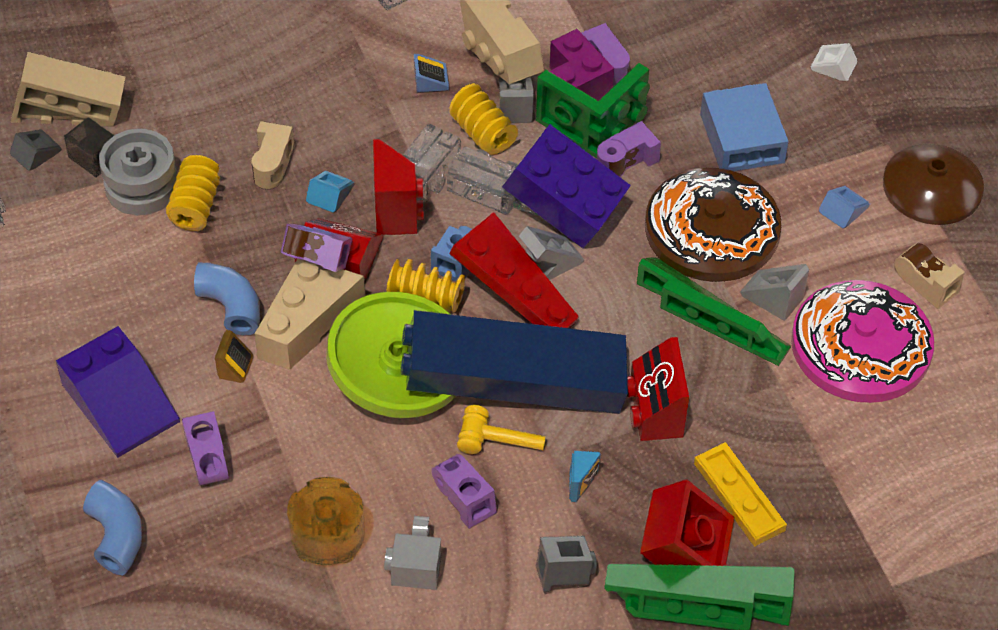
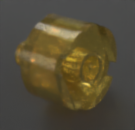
[287,477,365,565]

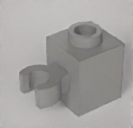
[384,516,441,590]

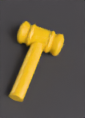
[457,405,546,455]

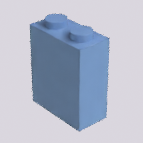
[700,83,789,171]

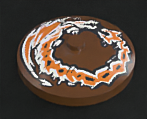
[645,168,782,282]

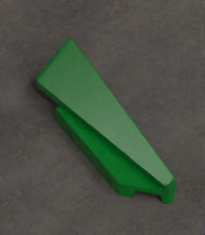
[637,257,791,366]
[604,564,794,630]

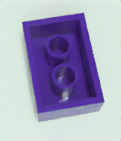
[502,124,631,248]

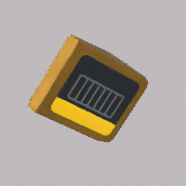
[215,330,253,383]

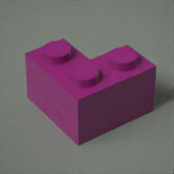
[549,29,614,101]

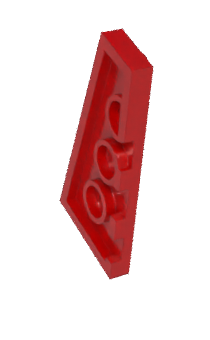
[449,212,579,328]

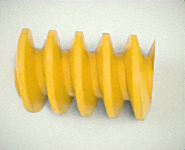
[449,83,518,155]
[166,155,220,231]
[386,259,465,313]

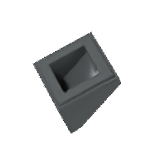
[10,129,61,170]

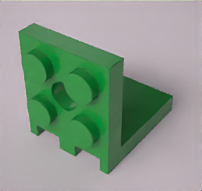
[536,63,650,158]

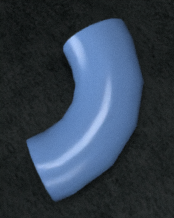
[194,262,260,335]
[83,480,142,575]

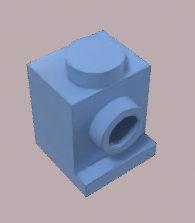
[431,226,472,281]

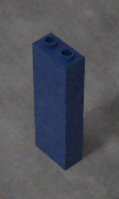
[401,310,628,414]

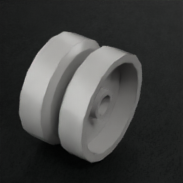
[99,128,177,216]

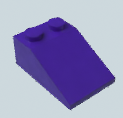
[56,326,180,458]

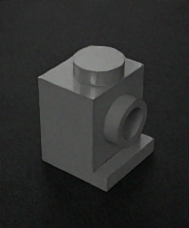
[536,536,596,591]

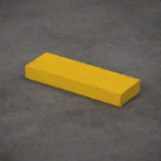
[694,442,787,547]

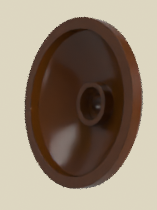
[883,144,984,225]

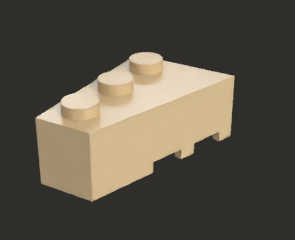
[460,0,544,84]
[11,52,125,127]
[255,259,365,370]

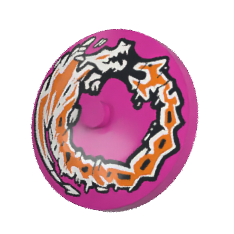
[791,280,934,403]

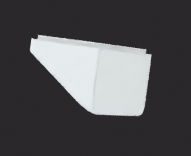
[811,43,857,81]

